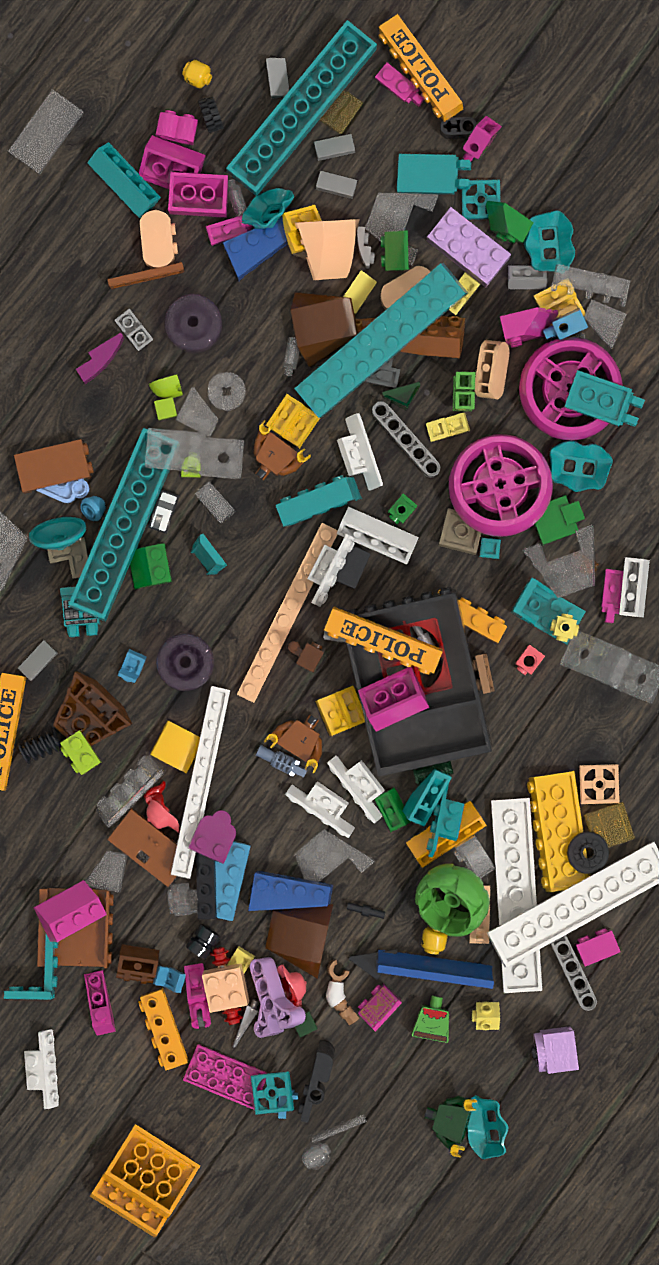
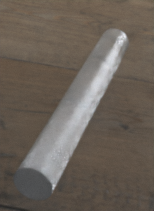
[310,1115,367,1144]

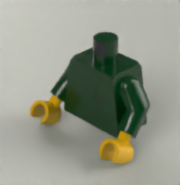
[425,1096,477,1158]

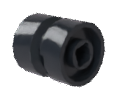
[186,924,221,960]

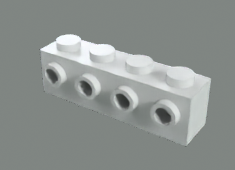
[337,507,419,564]

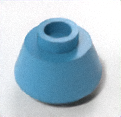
[81,496,105,521]

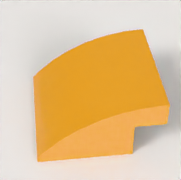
[90,1124,200,1238]

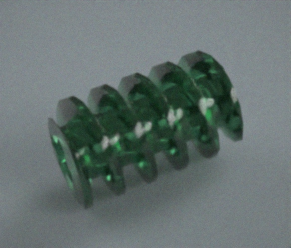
[413,761,454,786]

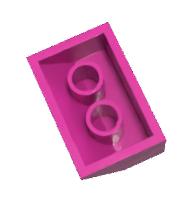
[139,135,206,189]
[168,172,228,218]
[358,667,429,731]
[33,880,107,942]

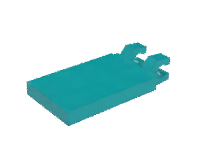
[397,154,471,194]
[564,370,645,427]

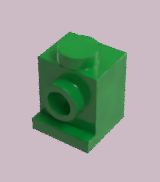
[388,494,418,524]

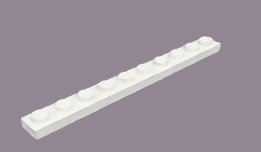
[170,686,230,879]

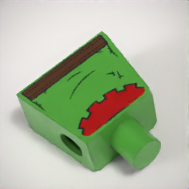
[411,995,449,1043]

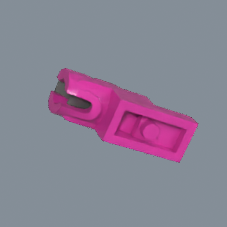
[184,963,211,1029]

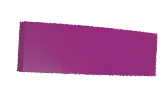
[76,333,124,384]

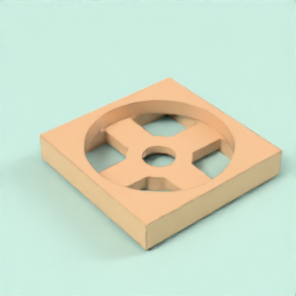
[579,764,619,804]

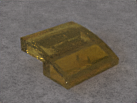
[319,90,363,134]
[584,802,635,848]

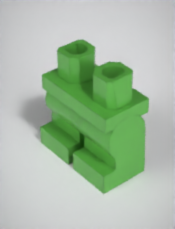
[453,372,475,412]

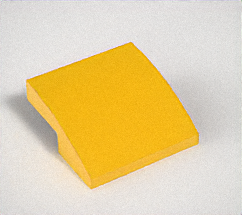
[282,205,322,254]
[534,278,585,328]
[266,394,320,449]
[315,686,365,736]
[150,721,200,773]

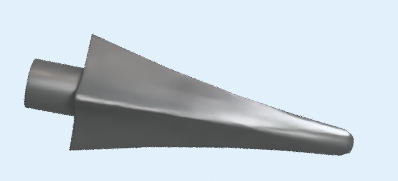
[232,999,260,1048]

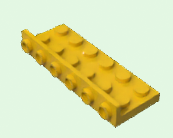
[527,771,590,892]

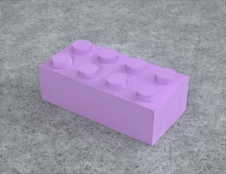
[426,207,511,288]

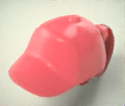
[144,781,180,833]
[277,965,307,1007]

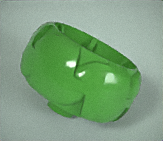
[415,864,490,937]

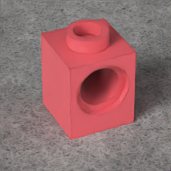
[515,645,545,675]

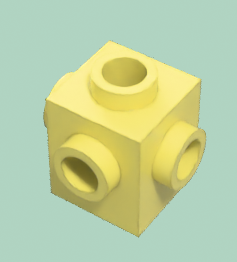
[550,613,579,642]
[472,1002,500,1030]

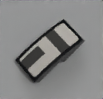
[148,489,180,534]

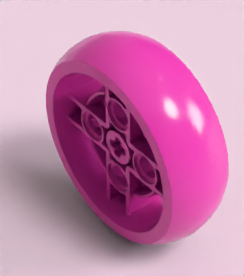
[519,337,623,440]
[449,434,553,537]

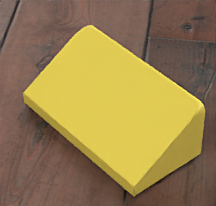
[343,270,377,314]

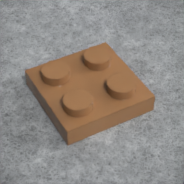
[473,654,495,694]

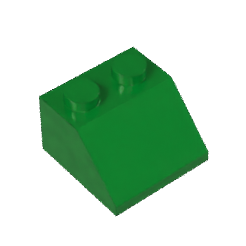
[486,201,534,244]
[381,231,409,271]
[130,543,172,589]

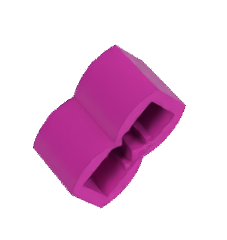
[156,110,198,145]

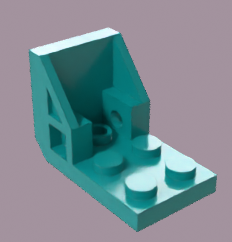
[510,578,586,645]

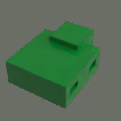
[534,496,585,545]

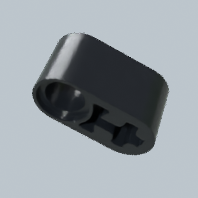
[440,117,477,139]

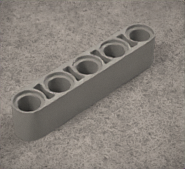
[372,401,440,478]
[550,935,597,1011]

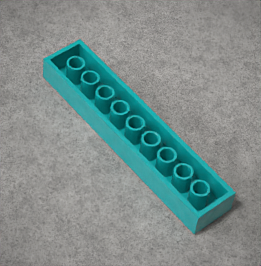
[226,20,377,196]
[294,263,468,418]
[68,428,180,622]

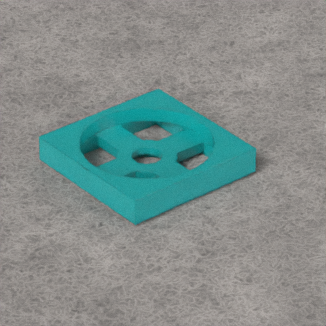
[462,180,500,220]
[251,1071,294,1115]

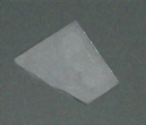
[584,300,627,349]
[176,387,219,437]
[85,851,127,892]

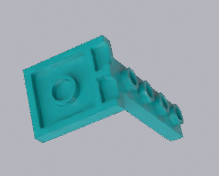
[4,934,59,1000]

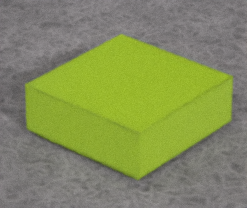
[154,397,177,421]

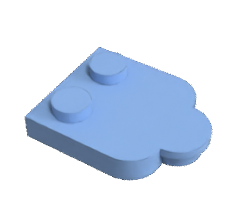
[36,479,89,503]

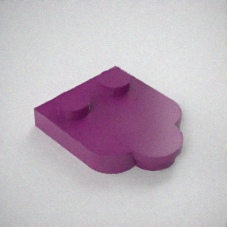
[187,811,236,864]

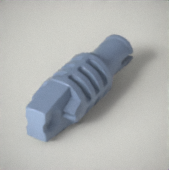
[256,745,307,777]

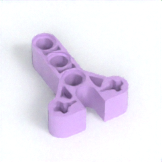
[250,957,306,1038]

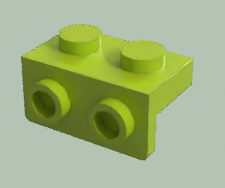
[60,730,101,775]

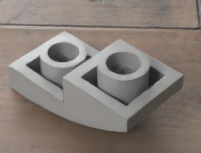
[357,227,375,269]
[114,309,153,351]

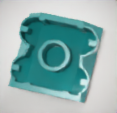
[191,534,227,575]

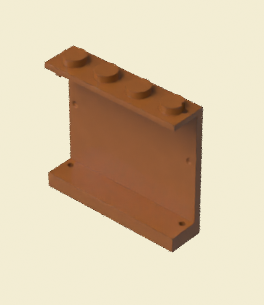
[37,888,114,968]

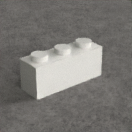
[619,557,650,617]

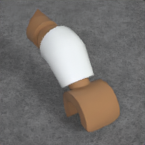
[326,959,360,1025]

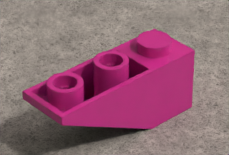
[84,970,116,1036]

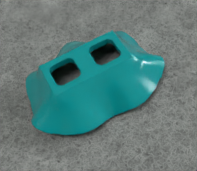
[241,188,294,229]
[524,210,575,274]
[550,440,613,492]
[467,1095,509,1159]

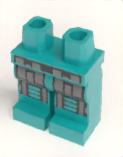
[60,587,100,637]

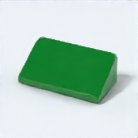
[375,788,411,832]

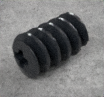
[18,728,61,764]

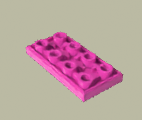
[183,1044,267,1110]

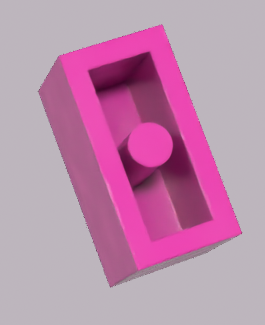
[574,928,620,967]

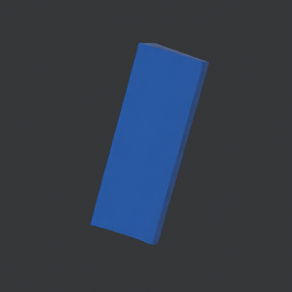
[376,950,494,989]

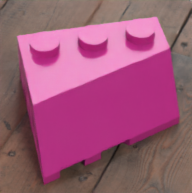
[500,307,558,348]

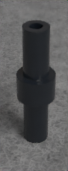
[346,902,385,919]

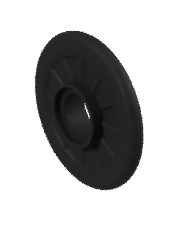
[567,832,609,874]

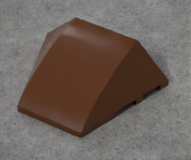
[291,292,358,367]
[53,671,132,746]
[265,904,333,979]

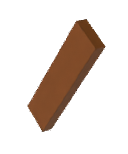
[107,262,185,289]

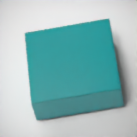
[479,538,501,559]

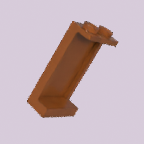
[14,439,94,494]

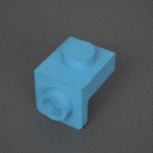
[118,649,147,683]
[153,966,186,993]
[276,1090,298,1119]

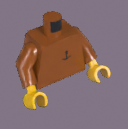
[254,420,311,480]
[264,714,322,773]

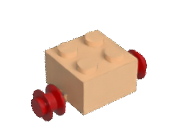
[202,947,249,1025]

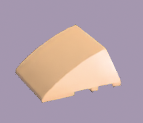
[295,219,360,280]

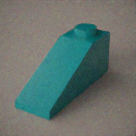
[402,769,452,826]

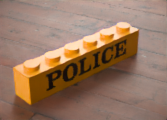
[378,14,463,122]
[324,607,443,675]
[0,673,27,791]

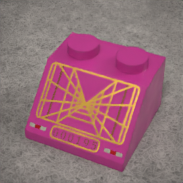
[358,983,402,1032]

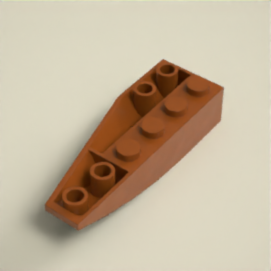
[355,316,465,358]

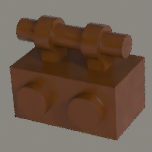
[288,641,324,673]
[116,944,160,984]

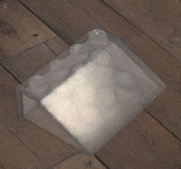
[96,755,167,828]

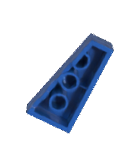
[223,217,288,281]
[248,871,333,911]

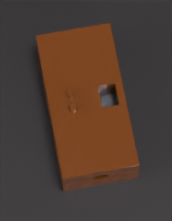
[107,808,177,887]

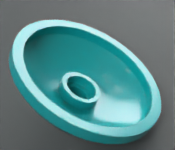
[29,517,86,550]

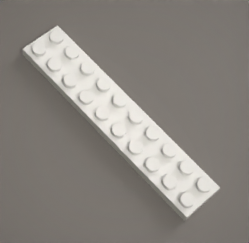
[491,798,542,993]
[487,842,659,967]

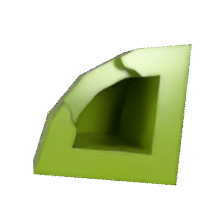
[149,375,183,399]

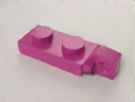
[375,63,424,107]
[206,215,255,246]
[601,569,624,623]

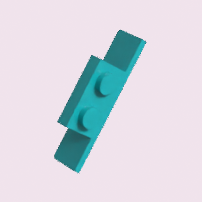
[426,784,464,857]

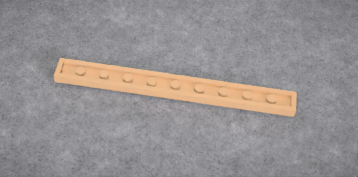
[237,523,338,703]

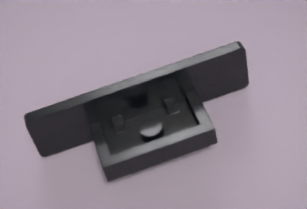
[196,853,217,919]

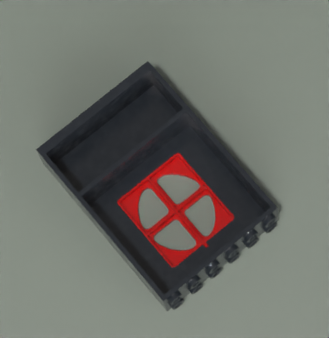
[346,587,492,777]

